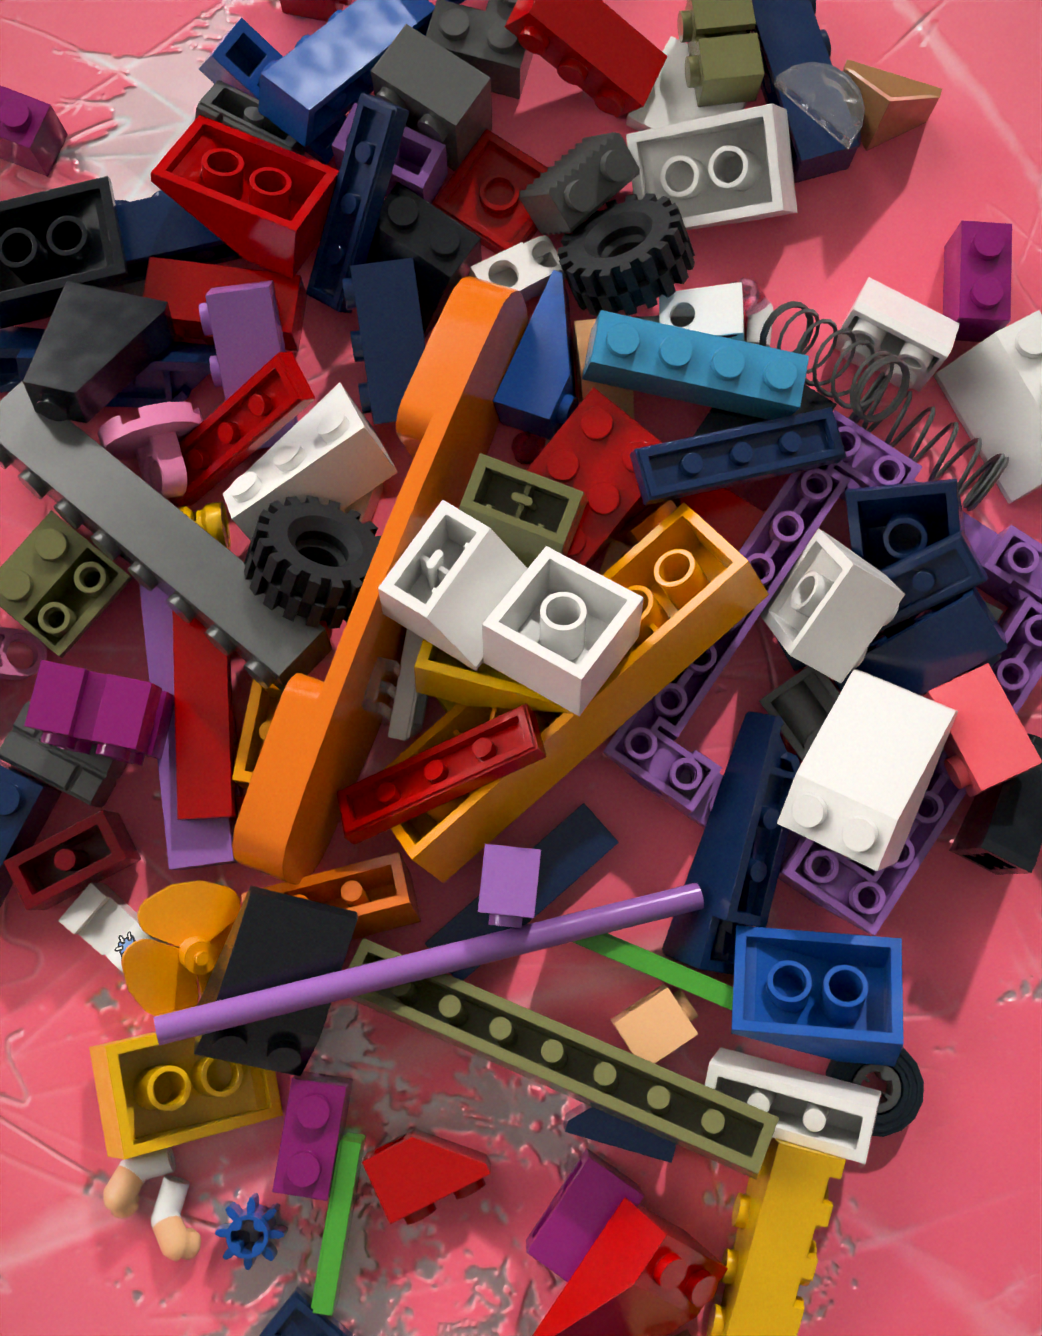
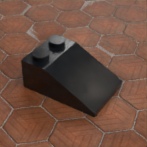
[0,176,129,329]
[194,886,358,1077]

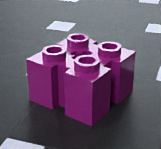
[24,660,175,766]

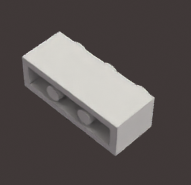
[705,1047,882,1164]

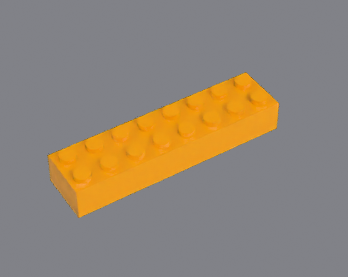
[383,503,769,883]

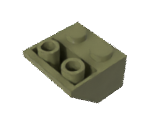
[459,453,588,568]
[0,510,133,658]

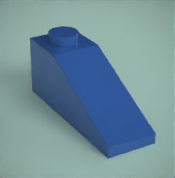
[198,17,347,165]
[493,270,579,440]

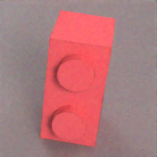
[923,663,1042,798]

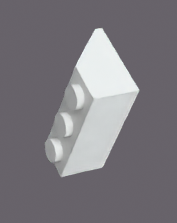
[934,310,1042,505]

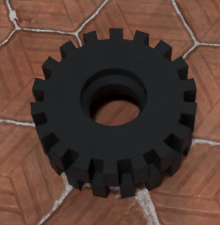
[557,193,695,316]
[244,496,381,629]

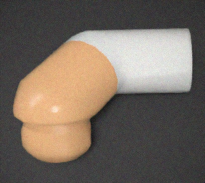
[103,1147,176,1219]
[151,1175,201,1261]

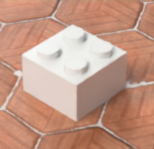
[482,546,644,716]

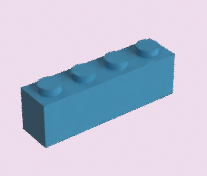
[582,310,809,420]

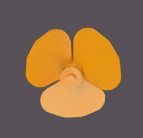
[121,880,241,1016]

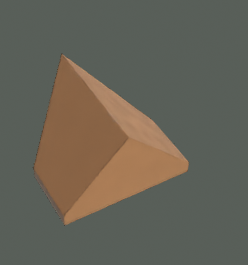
[841,59,942,151]

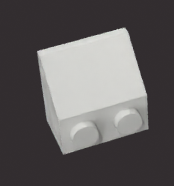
[760,528,905,683]

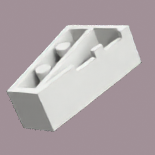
[223,382,398,541]

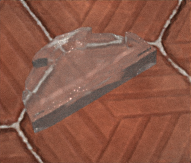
[774,62,865,150]

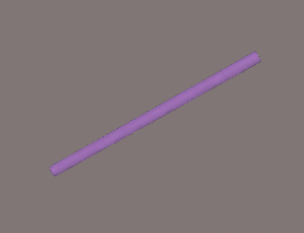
[154,883,704,1046]

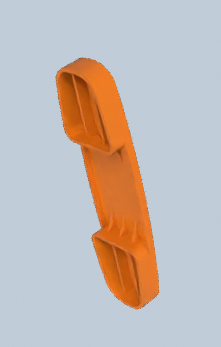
[232,276,528,885]

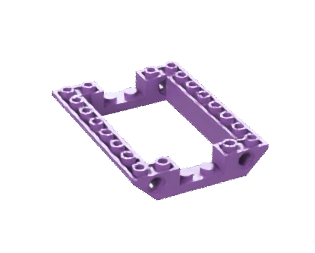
[603,410,1042,936]

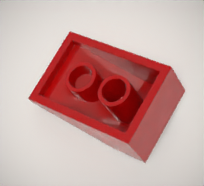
[151,115,339,279]
[532,1197,728,1336]

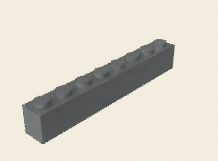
[0,381,332,692]

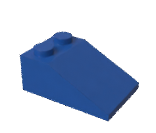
[731,925,904,1066]

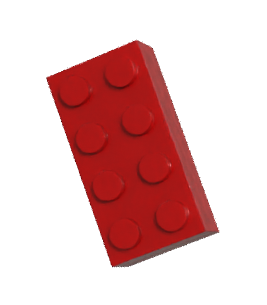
[526,387,663,568]

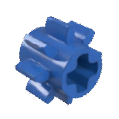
[215,1193,288,1270]

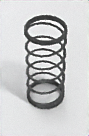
[759,301,910,423]
[849,372,1009,511]

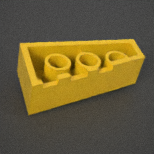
[707,1138,846,1336]

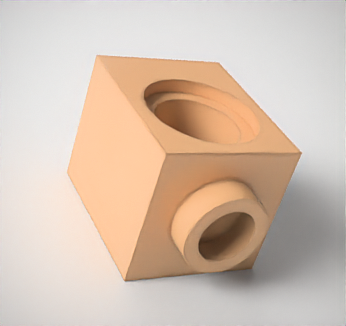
[610,984,698,1064]

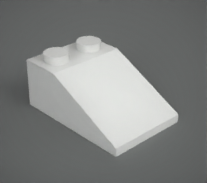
[626,103,798,230]
[777,669,958,871]

